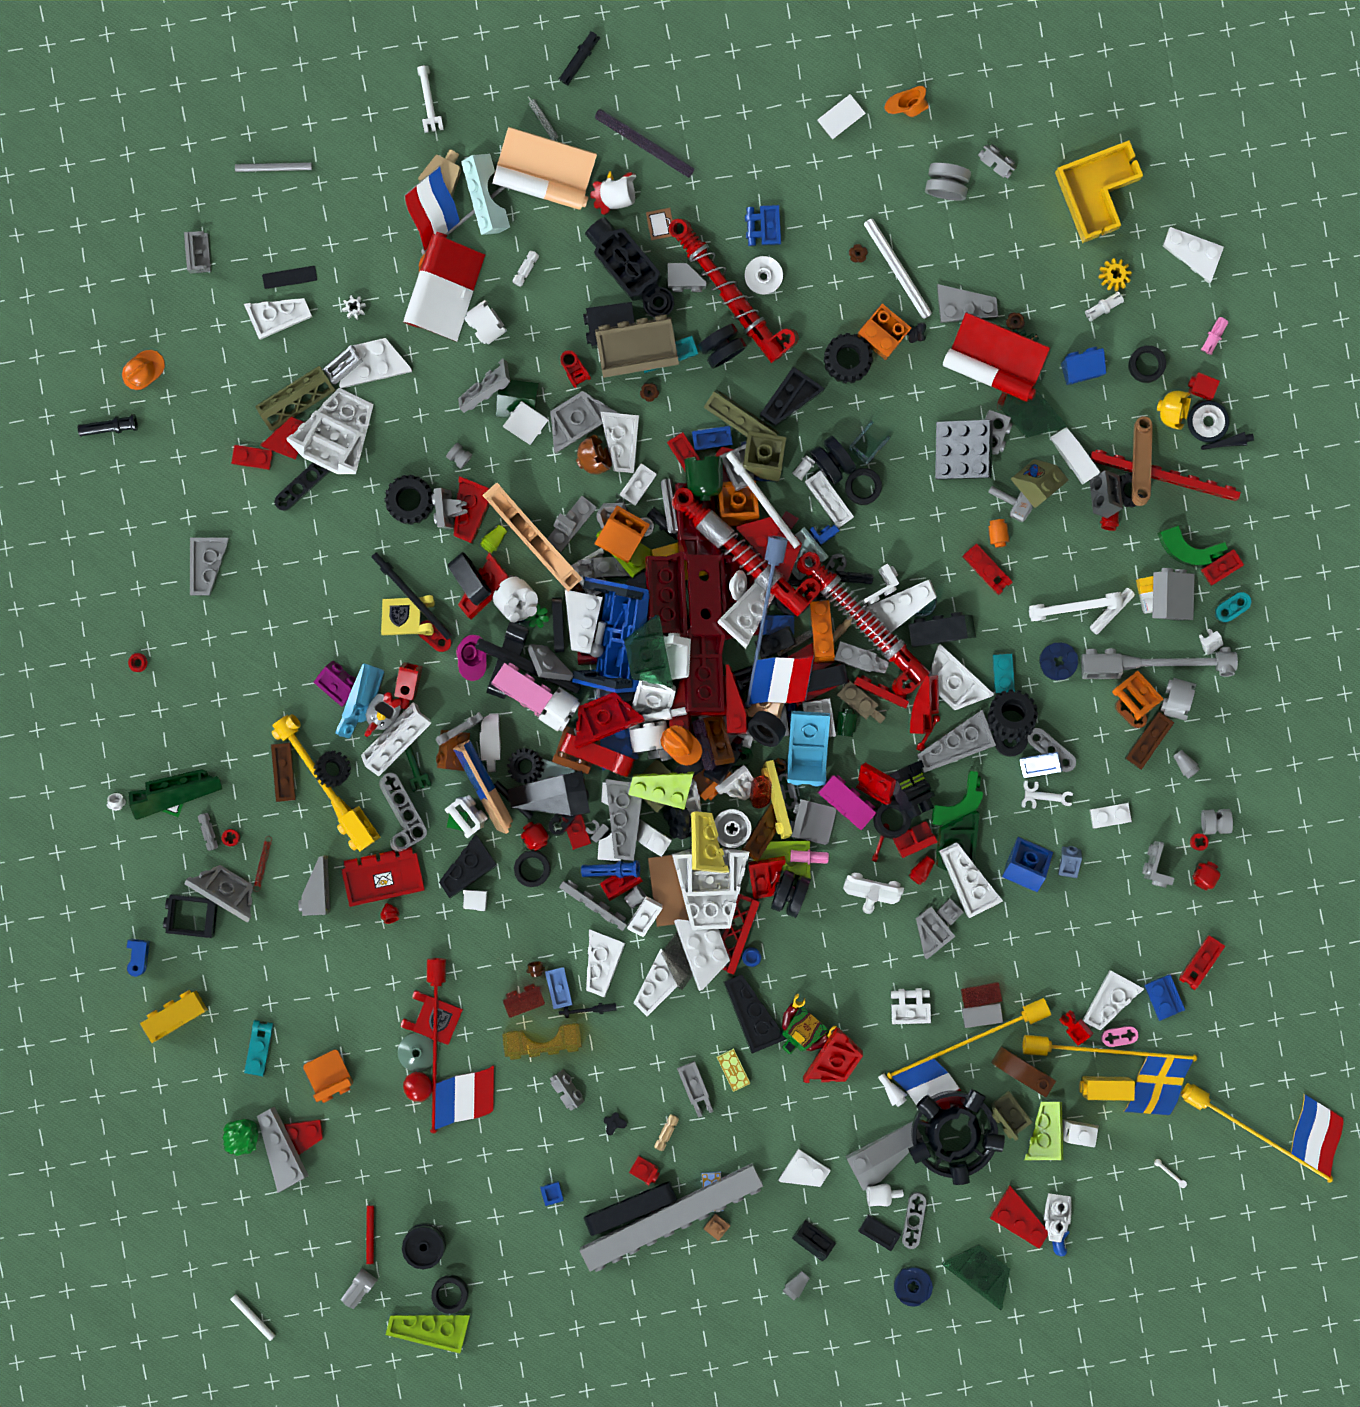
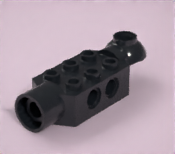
[585,217,674,317]

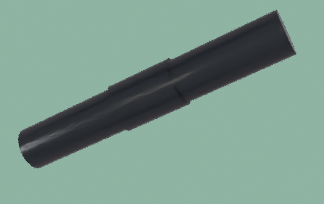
[494,780,534,820]

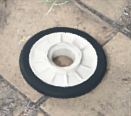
[1187,400,1229,442]

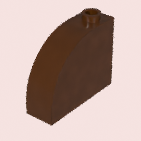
[991,1046,1056,1097]

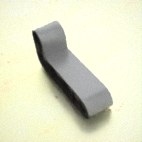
[379,773,427,852]

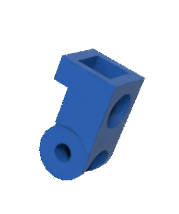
[127,939,150,977]

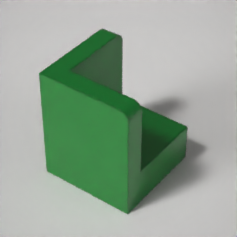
[447,810,469,832]

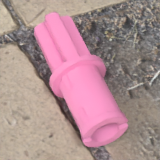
[1201,317,1228,355]
[790,849,829,865]

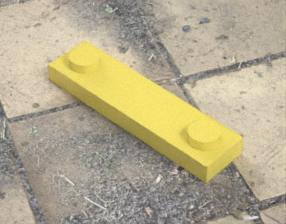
[761,760,792,839]

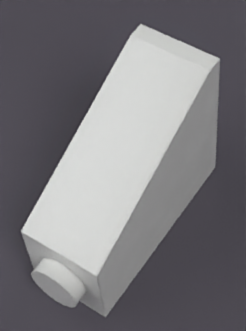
[637,819,672,857]

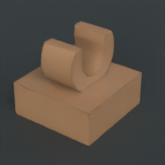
[703,1213,730,1241]

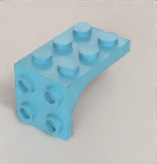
[787,711,830,787]

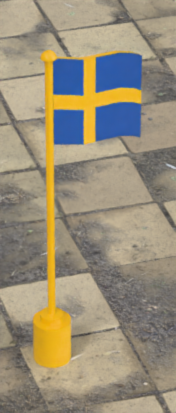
[1023,1035,1197,1115]

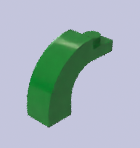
[1157,526,1228,566]
[931,771,983,825]

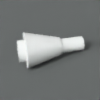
[878,1073,907,1107]

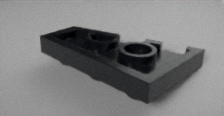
[439,834,498,899]

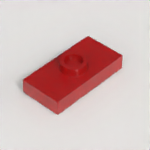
[561,815,591,850]

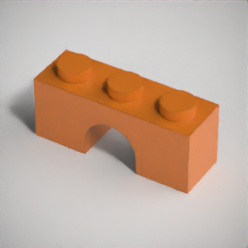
[809,600,835,663]

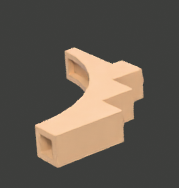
[483,483,582,592]

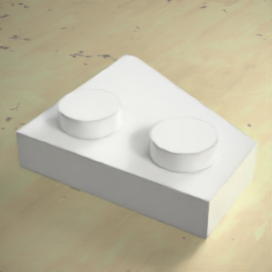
[715,765,760,800]

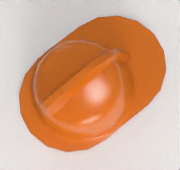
[884,86,929,117]
[122,350,165,390]
[660,725,702,766]

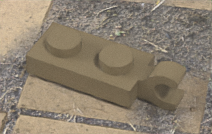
[837,681,886,724]

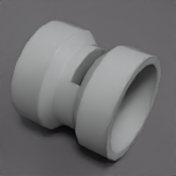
[446,442,472,469]

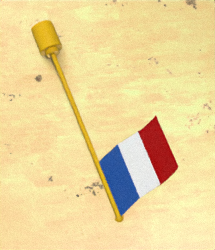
[887,998,1051,1110]

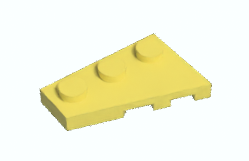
[691,811,729,873]

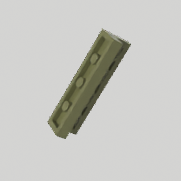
[255,366,336,431]
[704,390,780,437]

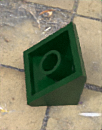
[496,380,539,418]

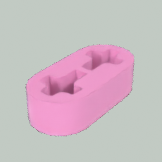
[1101,1026,1138,1047]

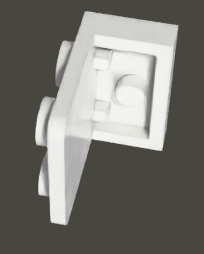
[862,564,899,606]
[647,633,691,680]

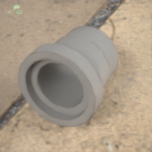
[624,885,646,909]

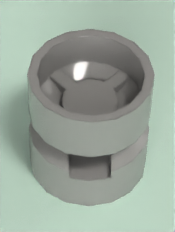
[1201,809,1233,835]

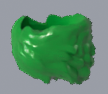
[222,1119,259,1156]

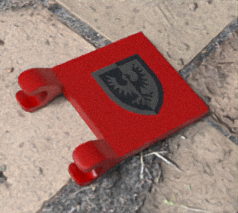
[401,990,463,1045]

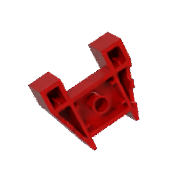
[669,665,749,735]

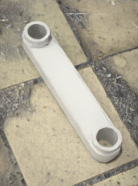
[1028,592,1123,621]

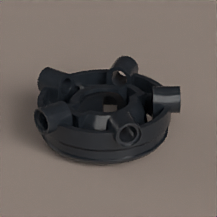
[908,1089,1005,1185]

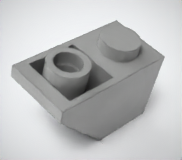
[668,263,706,292]

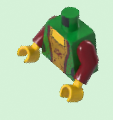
[782,994,837,1054]

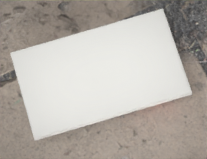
[817,94,866,140]

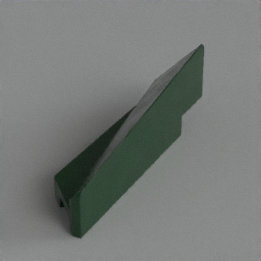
[128,769,222,820]

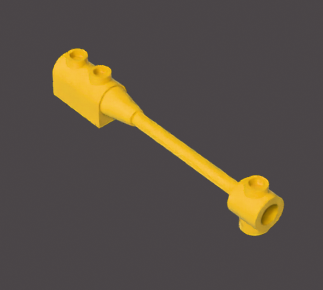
[272,714,381,852]

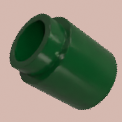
[836,709,858,737]

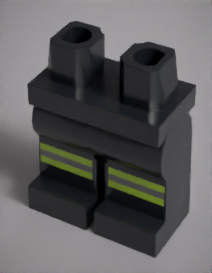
[888,760,935,819]

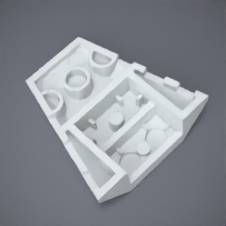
[287,388,374,474]
[672,848,749,930]

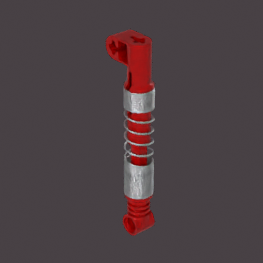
[671,488,821,617]

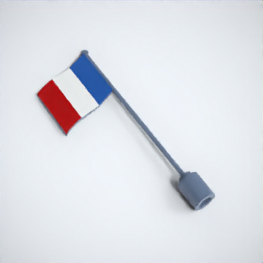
[744,535,814,708]

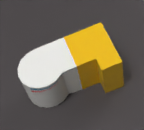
[1136,576,1153,614]

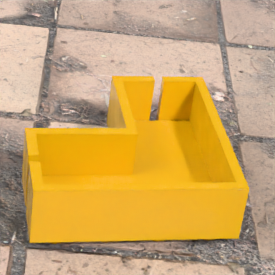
[1055,140,1143,243]

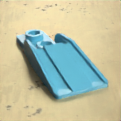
[335,663,384,738]

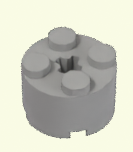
[1160,678,1196,721]

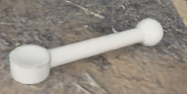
[1154,1159,1187,1188]

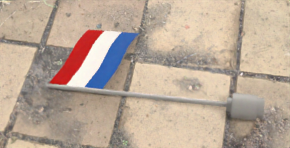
[404,138,555,255]

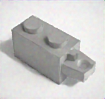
[834,641,889,673]

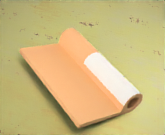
[492,127,597,210]

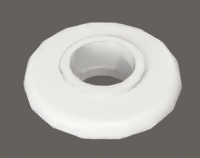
[729,570,747,601]

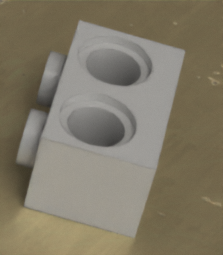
[985,410,1012,455]

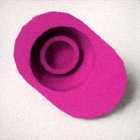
[456,635,486,681]

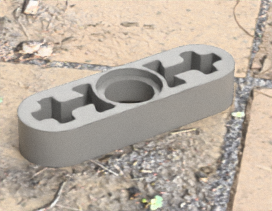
[902,1192,926,1249]

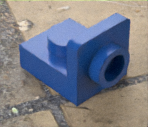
[809,525,839,546]

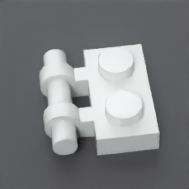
[891,988,931,1024]

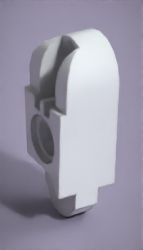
[480,713,501,772]

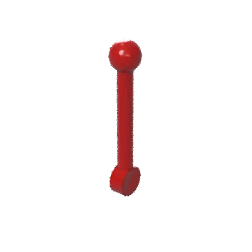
[916,715,940,751]
[872,823,889,862]

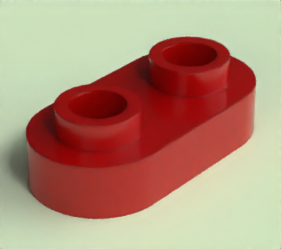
[418,621,452,652]

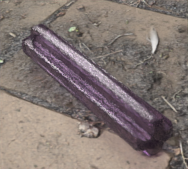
[692,719,716,771]

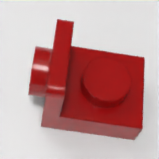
[629,1155,660,1186]

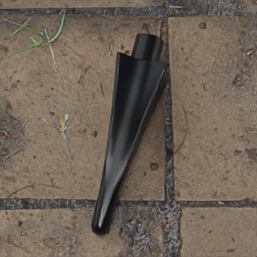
[1201,432,1254,450]

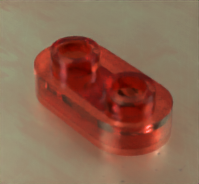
[750,775,772,809]

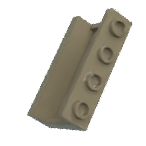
[595,314,679,378]

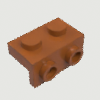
[436,730,470,771]

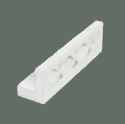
[361,702,431,776]

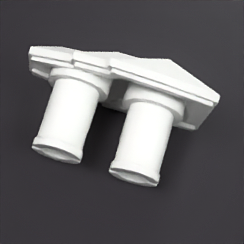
[1044,1193,1071,1242]

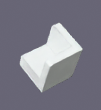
[463,890,488,911]

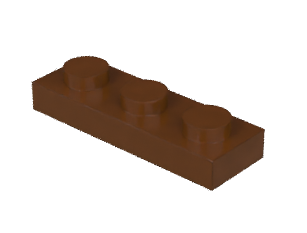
[1125,712,1174,770]
[703,715,734,766]
[271,743,296,802]
[742,803,777,861]

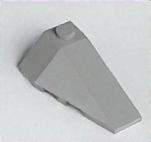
[846,1121,923,1191]

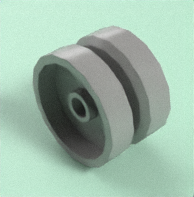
[925,163,971,201]

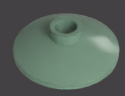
[398,1033,433,1072]

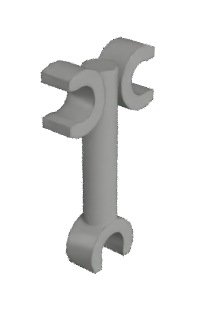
[435,712,484,746]

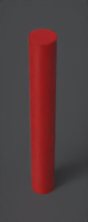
[366,1205,374,1264]

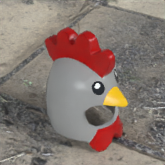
[364,692,402,737]

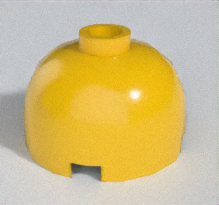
[1157,391,1191,430]

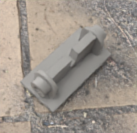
[978,144,1017,179]
[550,1069,584,1111]

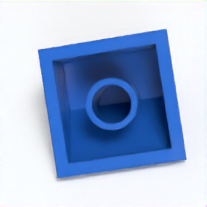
[1002,837,1053,892]

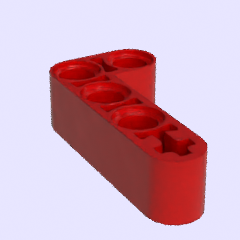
[559,732,636,777]

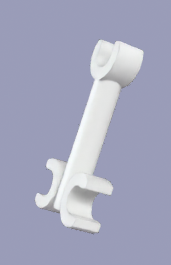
[1021,781,1073,809]

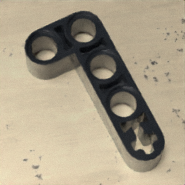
[486,622,530,699]

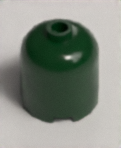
[685,456,723,501]

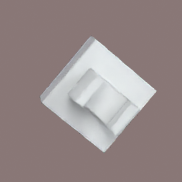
[1199,629,1223,655]

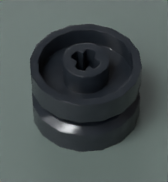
[698,323,747,369]
[810,435,856,485]
[771,869,811,918]
[402,1223,446,1270]

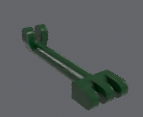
[405,745,432,792]

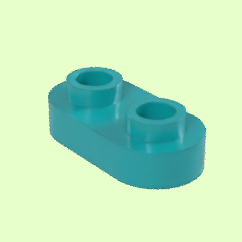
[1215,592,1251,622]

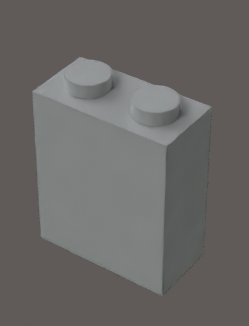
[1152,568,1195,620]

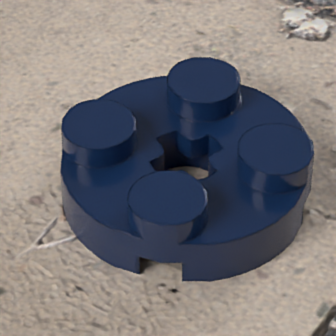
[1039,642,1078,681]
[894,1267,933,1307]

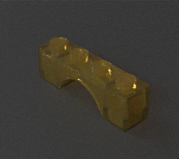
[502,1023,582,1060]

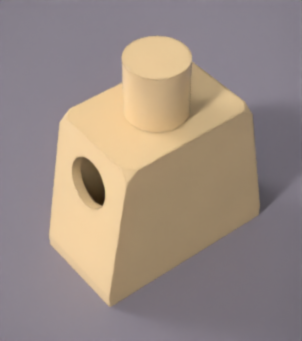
[418,149,461,198]

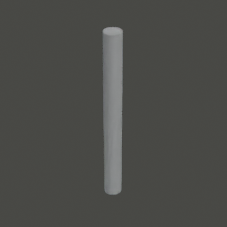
[235,162,312,172]

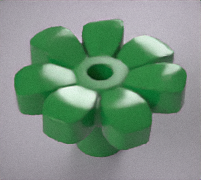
[525,604,549,628]

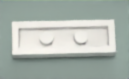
[805,471,854,529]

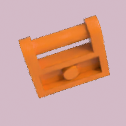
[1112,671,1163,721]

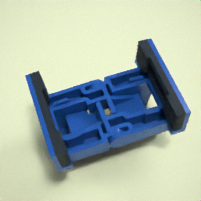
[573,577,652,693]

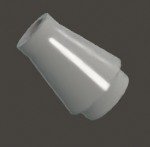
[1173,750,1200,779]
[782,1271,810,1301]

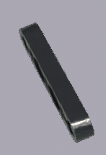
[274,463,331,511]

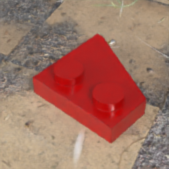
[260,417,305,460]

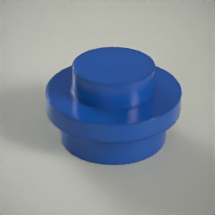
[742,947,761,967]

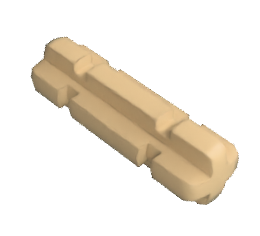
[654,1114,679,1151]

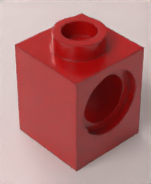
[1188,373,1220,400]

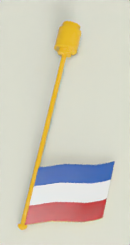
[1180,1083,1343,1183]

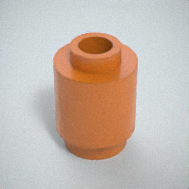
[988,519,1010,548]

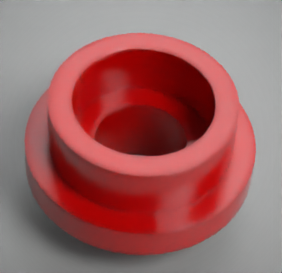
[128,653,148,672]

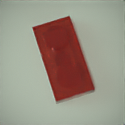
[960,982,1002,1008]

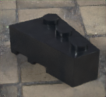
[759,367,825,427]
[908,612,976,647]

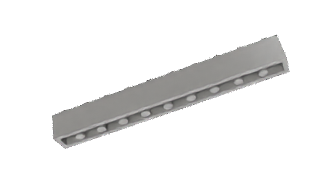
[580,1163,763,1272]

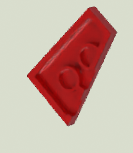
[454,476,490,544]
[458,553,510,620]
[989,1185,1048,1249]

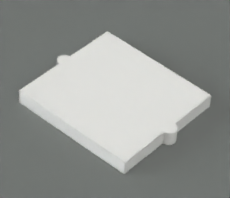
[503,401,548,445]

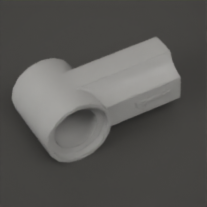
[340,1268,378,1309]

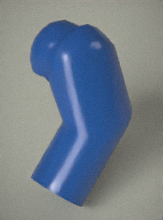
[1052,1230,1070,1256]

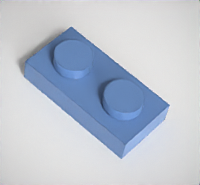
[545,967,573,1009]

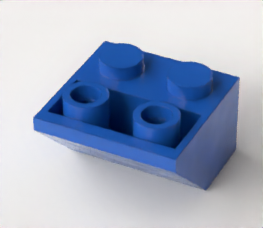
[1061,347,1106,385]

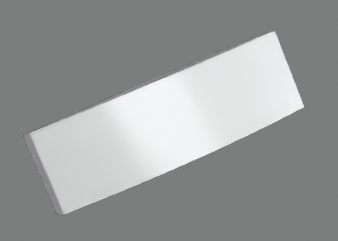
[1050,427,1100,485]

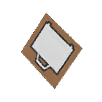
[646,208,673,240]

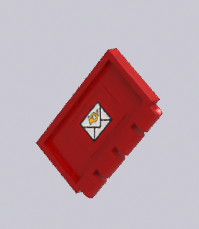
[341,846,425,907]

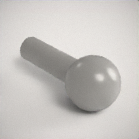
[590,621,606,657]

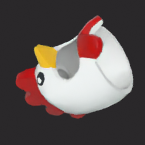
[590,171,636,215]

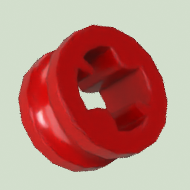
[221,829,240,846]
[1190,833,1209,851]

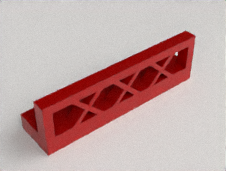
[722,894,760,974]

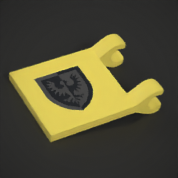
[381,595,435,635]

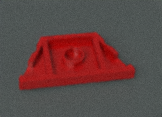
[736,517,802,581]
[574,692,645,749]
[803,1027,863,1083]

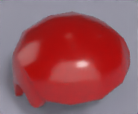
[403,1072,432,1102]

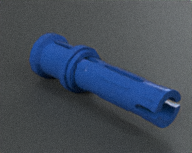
[581,860,641,878]

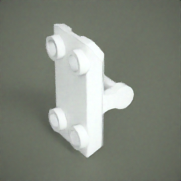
[445,795,488,838]
[843,873,904,914]

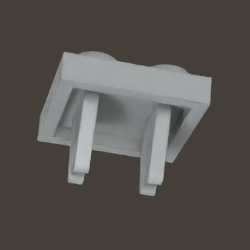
[432,488,468,530]

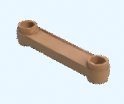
[1132,416,1152,506]

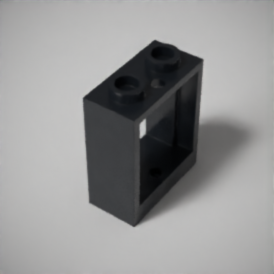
[163,894,218,938]

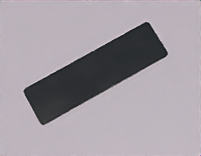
[262,266,317,289]

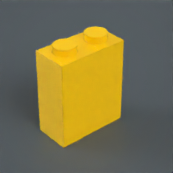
[1079,1076,1135,1101]

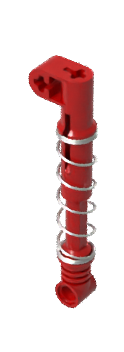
[669,219,799,363]

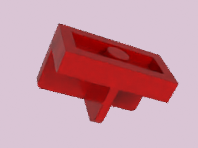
[892,821,937,858]

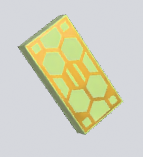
[717,1048,751,1092]

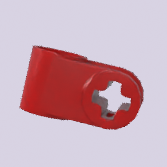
[560,350,591,388]

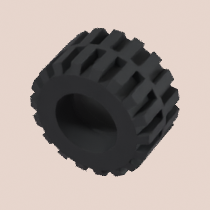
[824,333,873,384]
[384,475,434,525]
[987,689,1038,743]

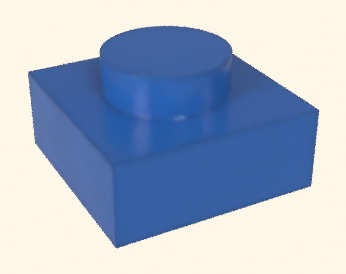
[540,1181,564,1206]

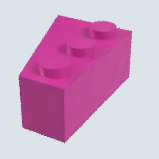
[817,775,876,830]

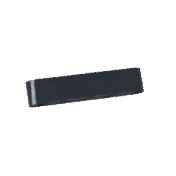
[583,1181,677,1236]

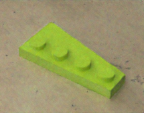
[385,1315,470,1354]

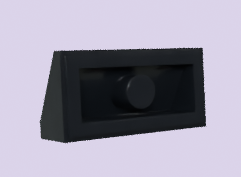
[792,1220,836,1261]

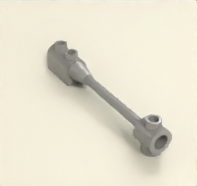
[1081,647,1238,679]

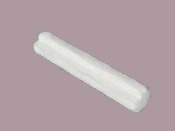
[1090,588,1135,635]

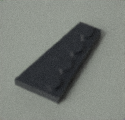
[723,974,787,1054]

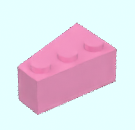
[491,663,553,717]

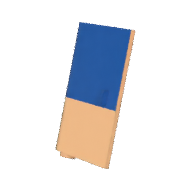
[453,740,513,834]

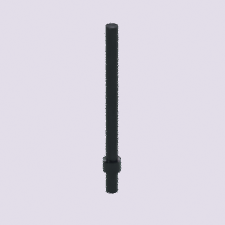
[371,552,453,640]

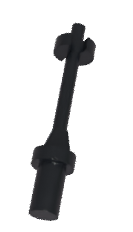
[559,1003,617,1018]

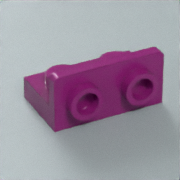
[313,661,356,707]

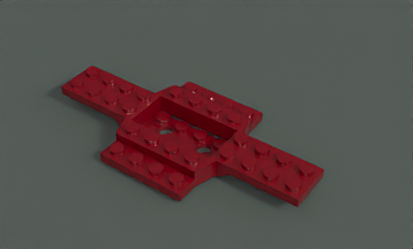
[645,483,760,713]

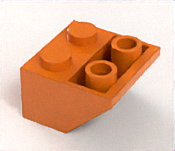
[857,304,912,361]
[595,505,650,563]

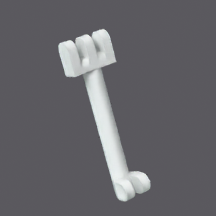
[417,66,444,133]

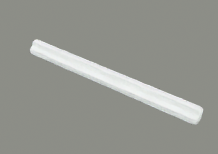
[864,219,932,319]

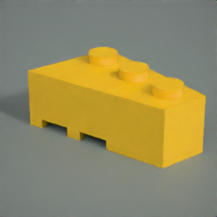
[140,990,208,1043]

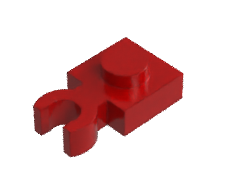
[1059,1010,1094,1046]

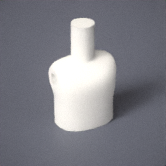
[867,1184,904,1207]

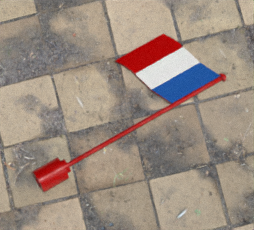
[427,958,494,1133]

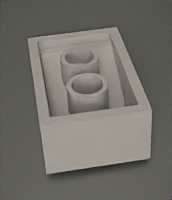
[298,855,330,916]

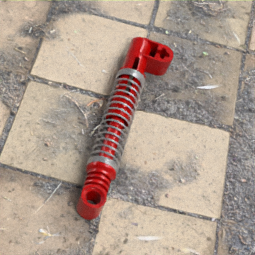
[797,552,930,696]

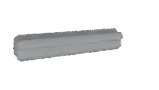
[661,479,678,533]

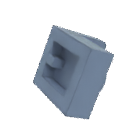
[1058,846,1082,878]

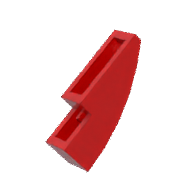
[910,675,939,734]

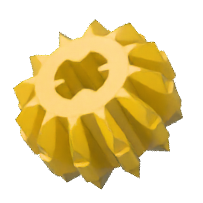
[1098,258,1132,291]

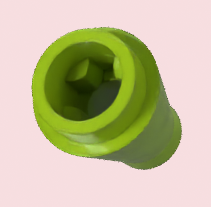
[480,525,507,554]

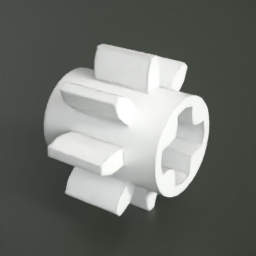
[342,295,366,320]

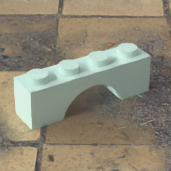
[461,154,510,235]

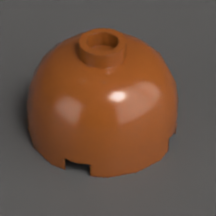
[576,435,612,474]

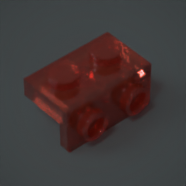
[503,983,545,1018]

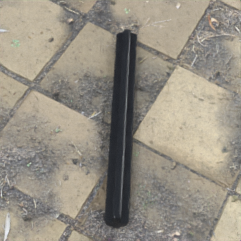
[475,638,581,693]

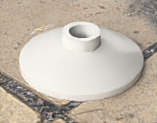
[745,256,783,295]

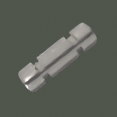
[198,813,218,851]

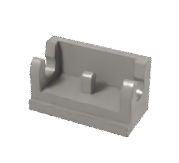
[184,231,211,274]

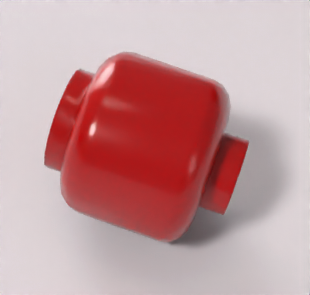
[521,822,549,851]
[1192,861,1221,891]

